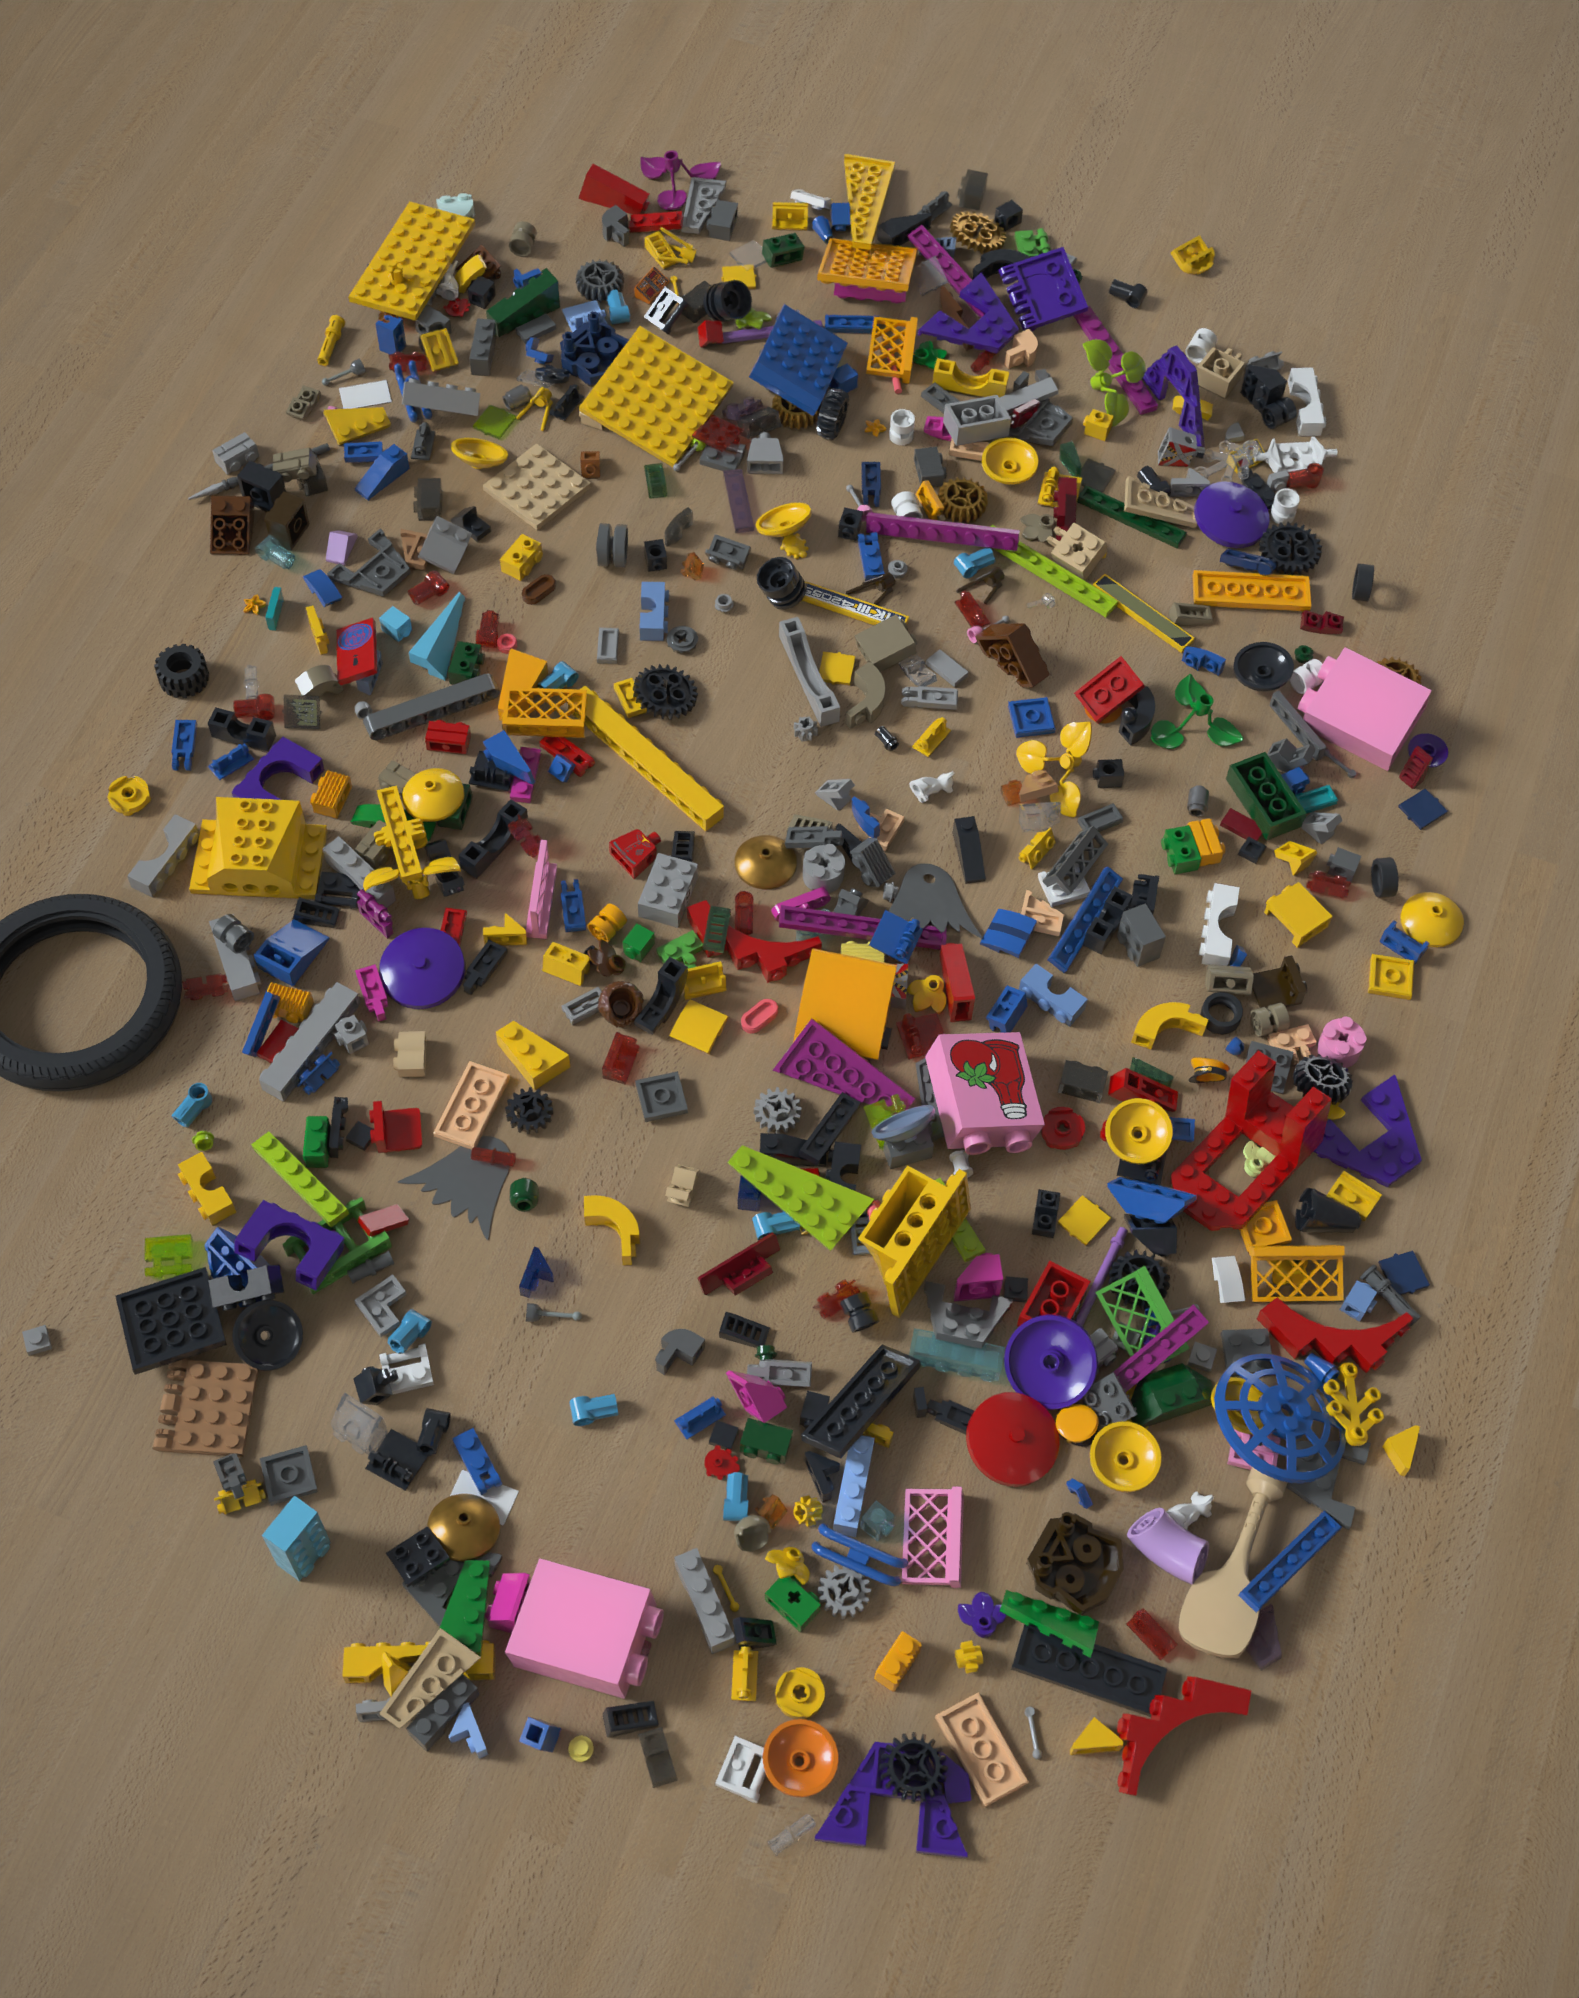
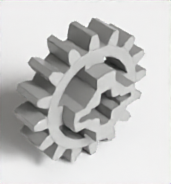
[754,1087,801,1134]
[818,1565,871,1619]

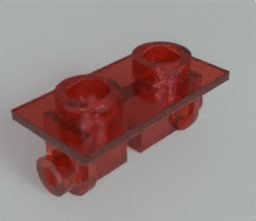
[388,352,427,372]
[954,590,990,627]
[508,815,543,858]
[1306,871,1352,899]
[182,973,229,1000]
[813,1279,860,1319]
[1126,1608,1178,1661]

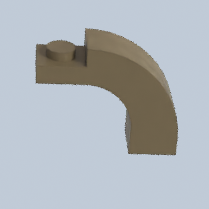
[845,662,885,729]

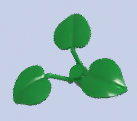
[1151,674,1243,749]

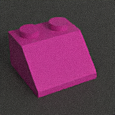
[953,1253,1003,1302]
[726,1370,787,1423]
[485,1573,531,1633]

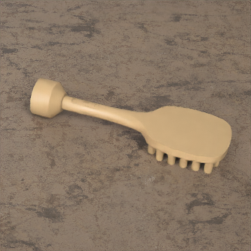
[1179,1465,1288,1659]

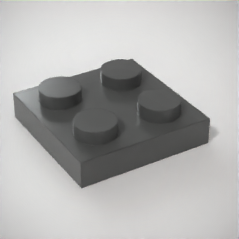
[635,1071,688,1122]
[1221,1328,1273,1376]
[260,1445,318,1505]

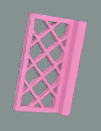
[526,840,557,939]
[902,1487,964,1588]

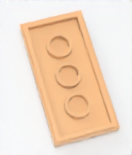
[433,1061,510,1151]
[935,1692,1029,1808]

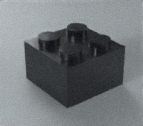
[237,461,286,512]

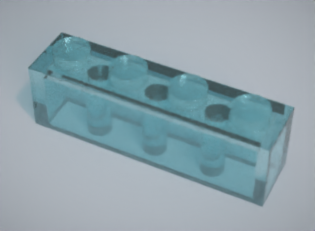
[909,1328,1005,1382]

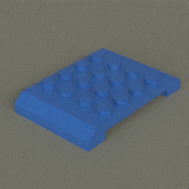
[749,304,848,416]

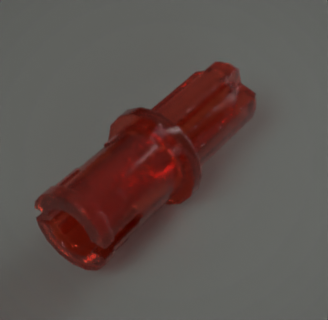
[970,350,997,373]
[471,1147,516,1167]

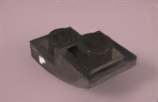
[665,507,693,547]

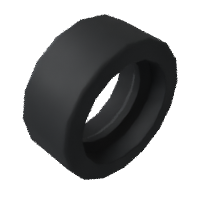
[1352,563,1374,602]
[1371,857,1399,898]
[1200,992,1243,1035]

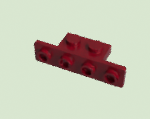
[1053,477,1077,541]
[698,1232,780,1296]

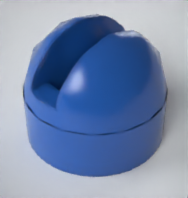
[1225,1037,1245,1056]

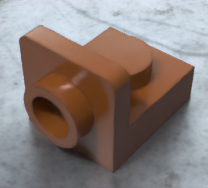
[580,451,600,478]

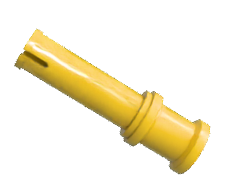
[317,315,346,366]

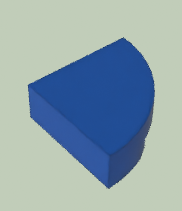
[1230,945,1247,967]
[1066,1478,1093,1509]

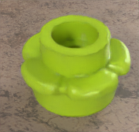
[192,1131,214,1151]

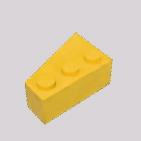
[496,1021,570,1090]

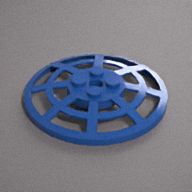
[1214,1354,1346,1483]

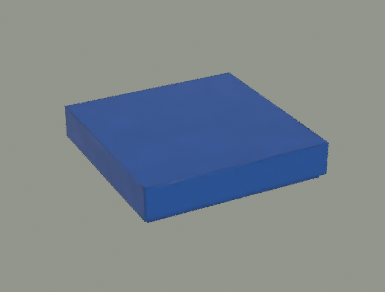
[1008,697,1056,738]

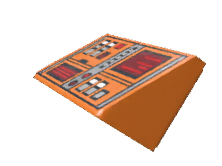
[634,267,669,304]

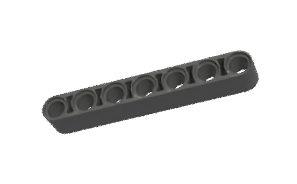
[363,674,500,741]

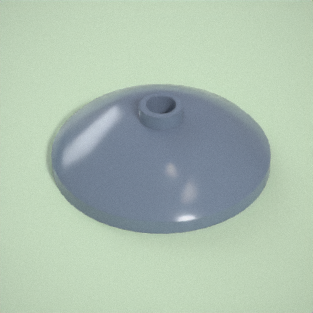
[871,1105,935,1143]

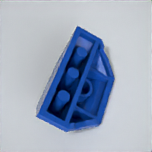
[1107,1177,1197,1224]
[204,1227,270,1307]

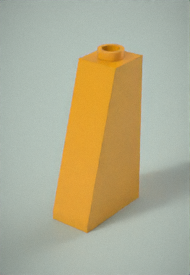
[498,649,548,721]

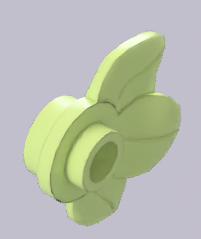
[1243,1141,1276,1177]

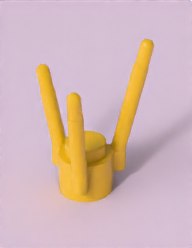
[656,227,697,264]
[516,387,553,431]

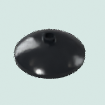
[1233,642,1294,691]
[232,1300,303,1371]

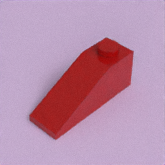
[1108,1068,1178,1112]

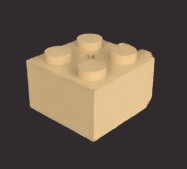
[1196,347,1246,398]
[1046,523,1107,581]

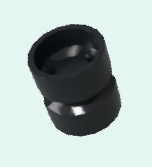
[1261,397,1297,429]
[840,1291,879,1333]

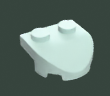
[436,193,475,218]

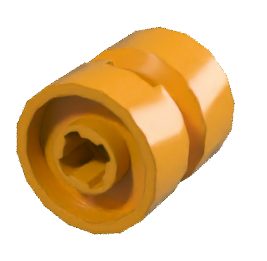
[587,904,627,943]

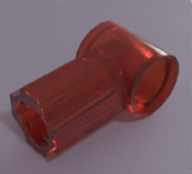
[1286,463,1324,489]
[408,571,450,605]
[476,610,500,648]
[233,694,275,720]
[735,891,754,935]

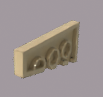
[1124,476,1198,528]
[379,1628,481,1729]

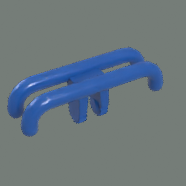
[394,360,432,423]
[811,1523,908,1587]

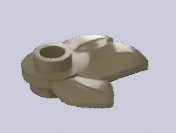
[1020,514,1056,543]

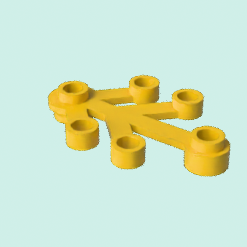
[1323,1363,1384,1446]

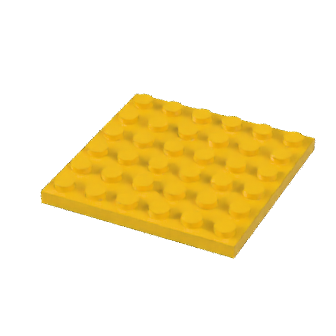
[579,326,734,467]

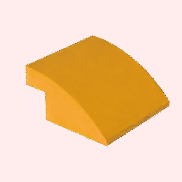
[793,949,897,1060]

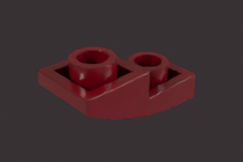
[1300,610,1344,634]

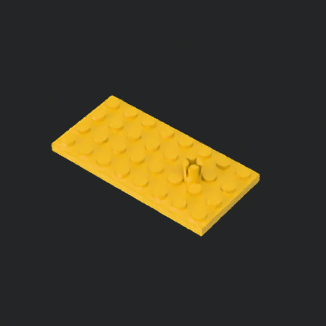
[348,201,475,321]

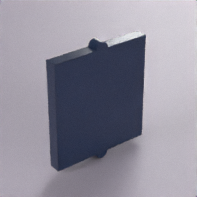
[1398,788,1448,830]
[1378,1251,1430,1295]

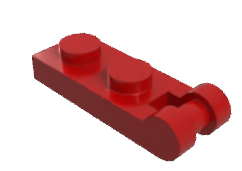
[539,736,595,777]

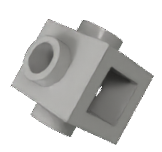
[334,1015,369,1054]

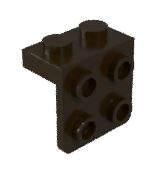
[1252,955,1308,1009]

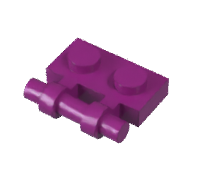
[357,889,394,939]

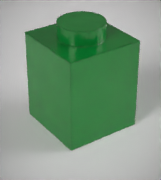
[623,923,655,962]

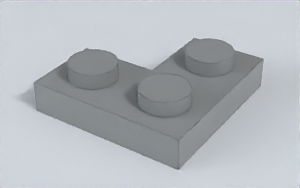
[354,1275,407,1338]

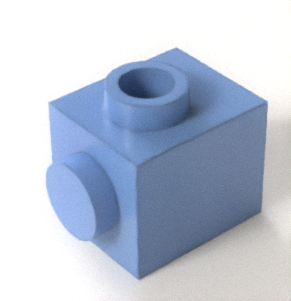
[1340,1280,1377,1322]

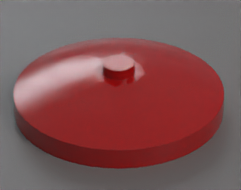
[966,1392,1060,1487]

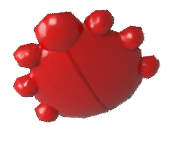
[443,298,471,317]
[704,1445,740,1480]

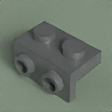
[705,534,751,570]

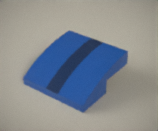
[980,909,1037,958]

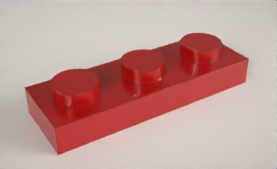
[629,211,684,233]

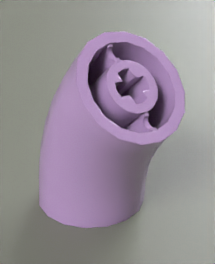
[1127,1508,1209,1585]

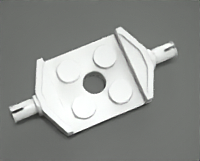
[1254,437,1338,473]

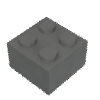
[1117,903,1166,967]

